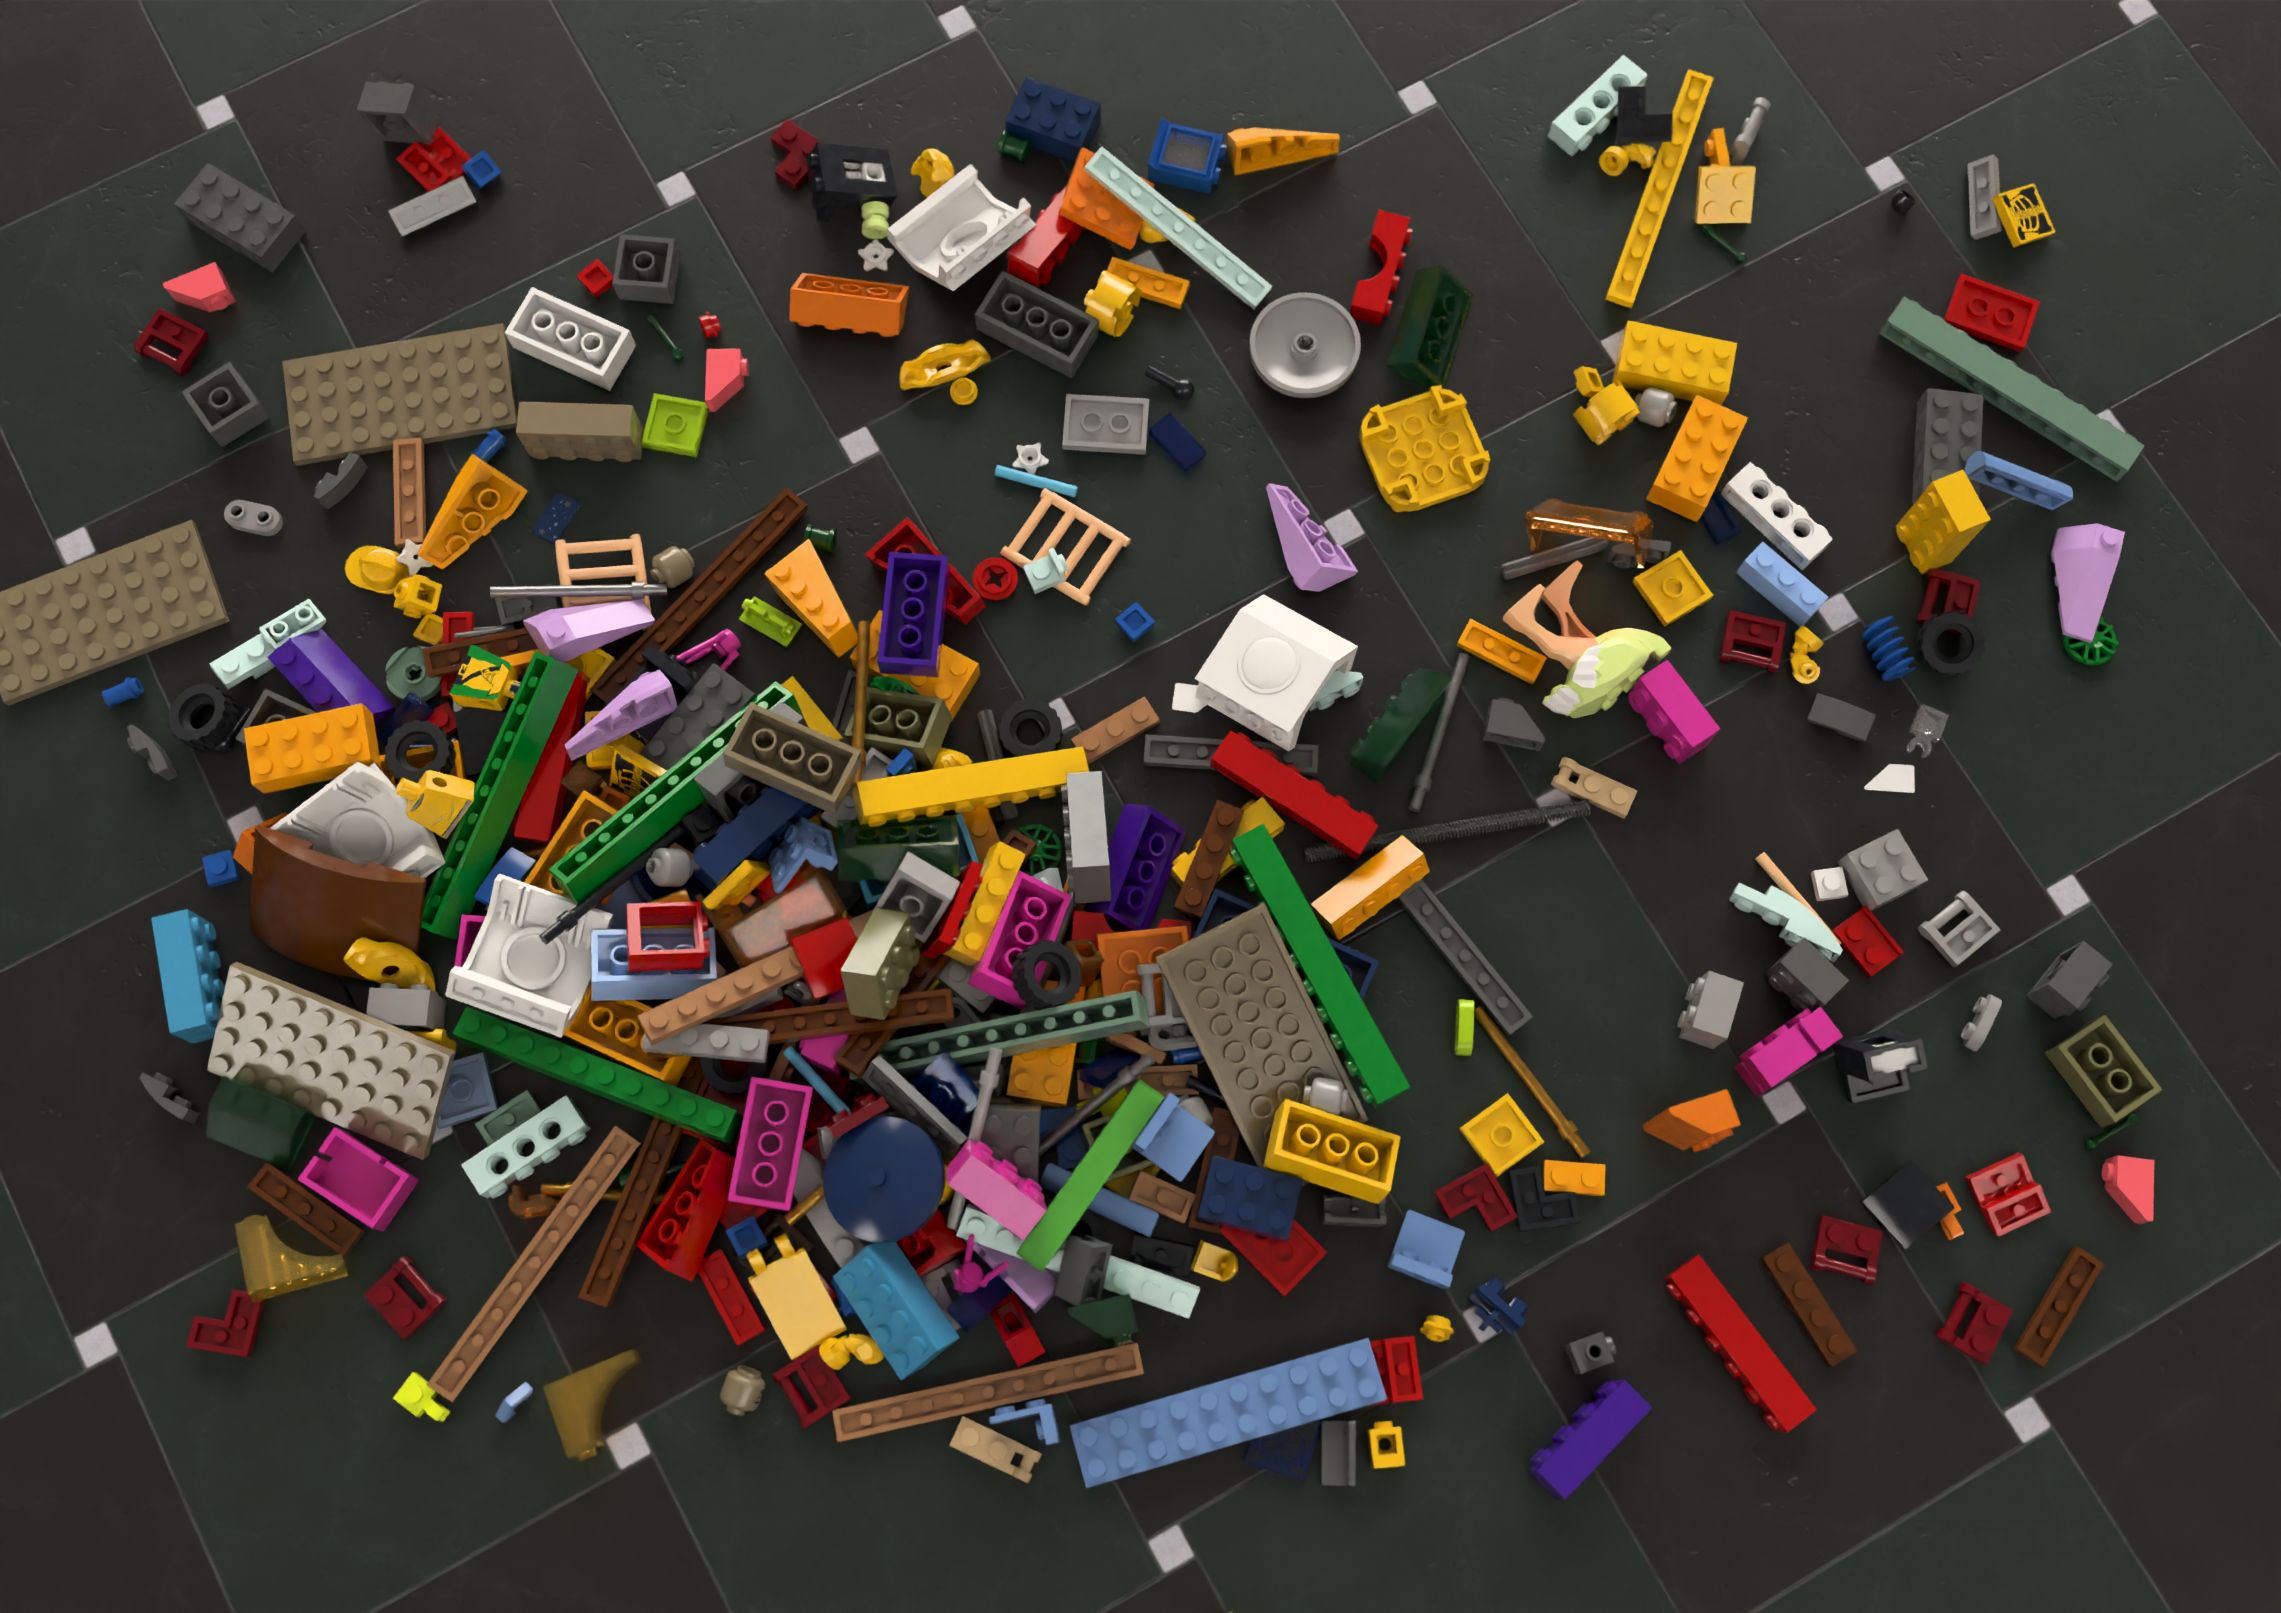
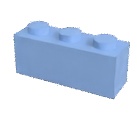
[1736,542,1828,627]

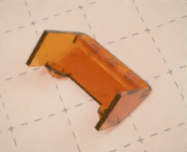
[695,859,847,969]

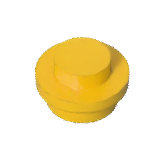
[950,378,978,405]

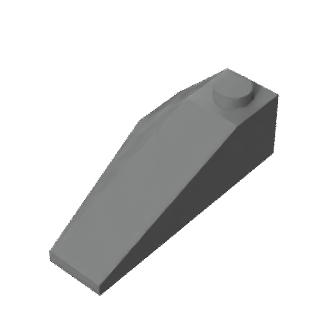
[793,1148,874,1269]

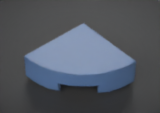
[495,1382,533,1423]

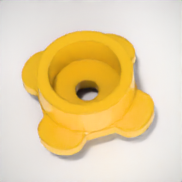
[1420,1315,1454,1342]

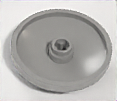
[1249,293,1361,398]

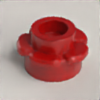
[699,312,721,338]

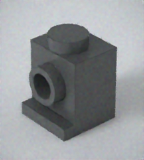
[1564,1332,1616,1375]

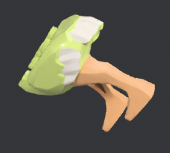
[1503,560,1671,718]

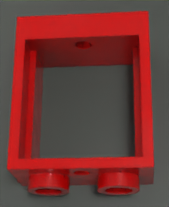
[626,902,710,972]

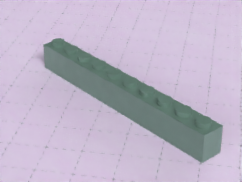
[1879,297,2145,482]
[849,990,1150,1086]

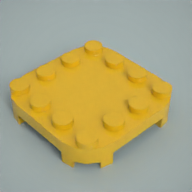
[1359,385,1490,512]

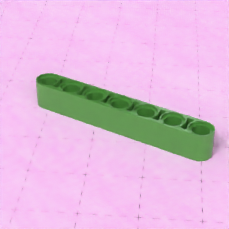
[1016,1079,1164,1272]

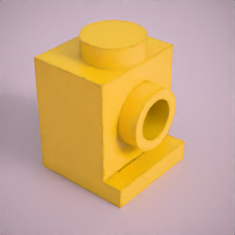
[1367,1421,1405,1469]

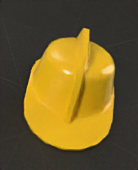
[345,545,411,595]

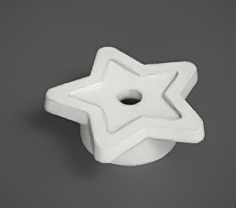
[858,239,893,271]
[1013,443,1049,475]
[396,539,433,576]

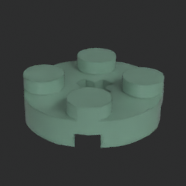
[385,646,442,705]

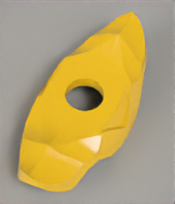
[899,339,991,391]
[343,937,435,991]

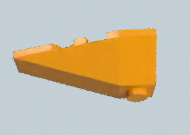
[1226,128,1340,175]
[417,454,528,570]

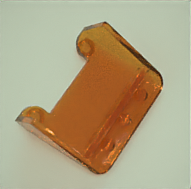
[1524,498,1653,568]

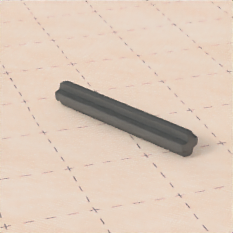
[1500,533,1609,580]
[977,710,1018,820]

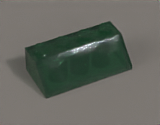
[1387,265,1474,389]
[1350,668,1452,784]
[837,816,960,882]

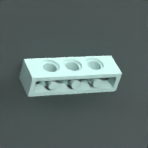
[1548,55,1647,157]
[461,1095,591,1198]

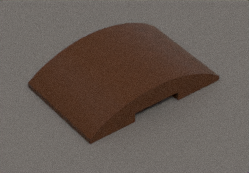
[249,825,426,980]

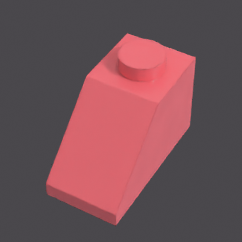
[163,262,236,312]
[705,349,749,412]
[2102,1156,2154,1224]

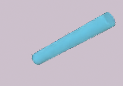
[995,465,1078,497]
[783,1046,851,1113]

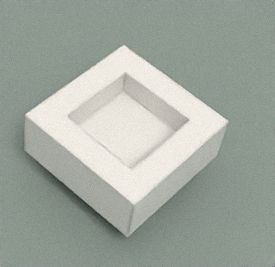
[1810,867,1849,901]

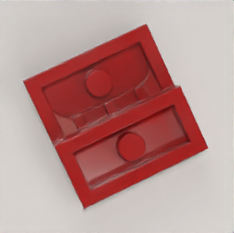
[396,127,472,191]
[790,918,857,1001]
[1965,1153,2051,1237]
[1367,1336,1423,1406]

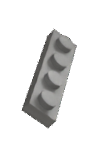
[642,1024,770,1063]

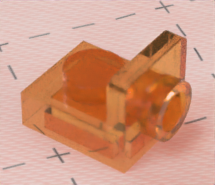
[508,1185,558,1220]

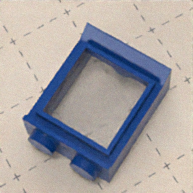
[1148,117,1228,194]

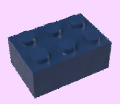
[1005,77,1101,162]
[1197,1156,1303,1243]

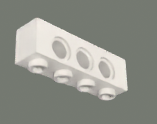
[1721,462,1833,571]

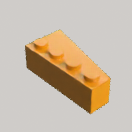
[764,539,858,658]

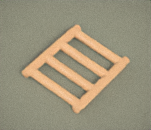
[1000,488,1131,606]
[555,534,653,632]

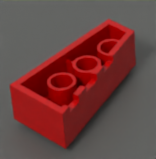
[1007,185,1085,288]
[865,517,987,625]
[635,1138,736,1282]
[896,1208,967,1277]

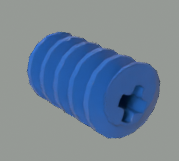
[1862,616,1916,681]

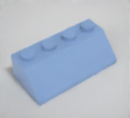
[591,928,717,1001]

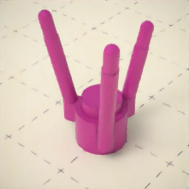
[676,629,741,671]
[954,1234,1009,1293]

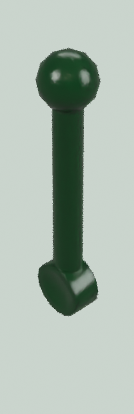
[1701,223,1747,263]
[647,314,684,361]
[2085,1113,2140,1150]

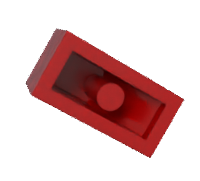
[986,1291,1046,1367]

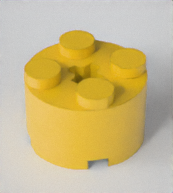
[1084,271,1141,337]
[1573,381,1640,446]

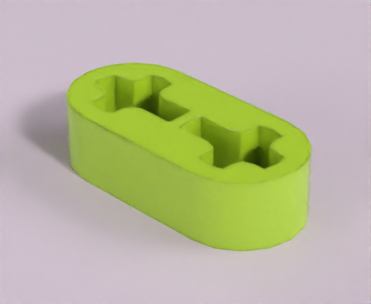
[1454,999,1474,1056]

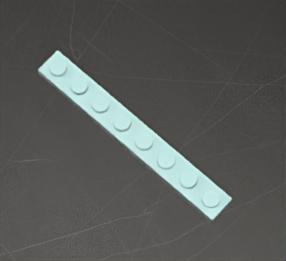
[1084,146,1272,310]
[956,1204,1200,1318]

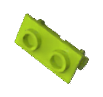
[739,596,802,647]

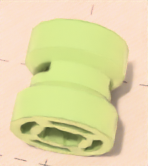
[862,201,889,239]

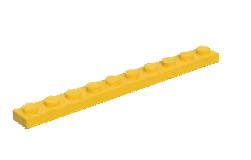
[1605,69,1714,308]

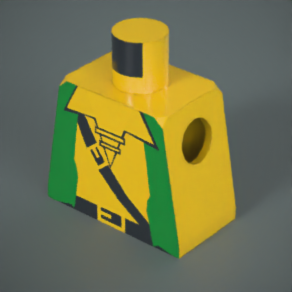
[449,644,521,711]

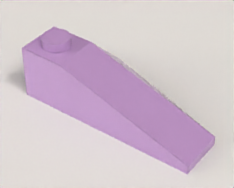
[1266,483,1358,592]
[523,599,655,662]
[565,669,678,761]
[954,1224,1059,1313]

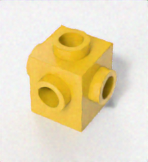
[394,574,442,618]

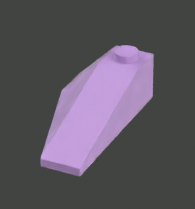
[2051,523,2125,643]

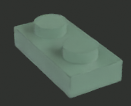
[475,1090,542,1146]

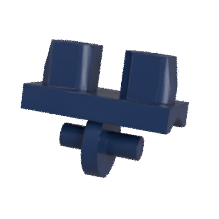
[1468,1278,1528,1336]

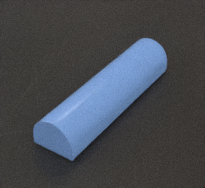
[1965,451,2073,510]
[1039,1163,1159,1238]

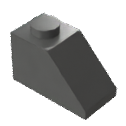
[1483,698,1545,751]

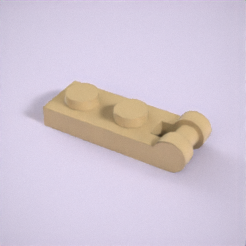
[1551,757,1637,819]
[949,1416,1042,1483]

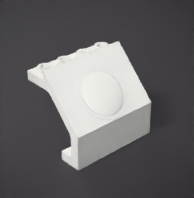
[888,164,1036,291]
[1194,594,1358,751]
[270,762,446,879]
[445,874,613,1037]

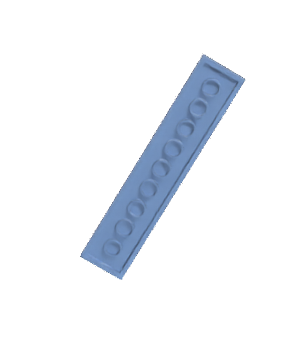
[1070,1338,1387,1488]

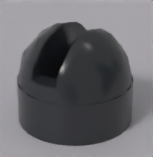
[1891,188,1916,212]

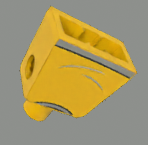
[395,770,475,839]

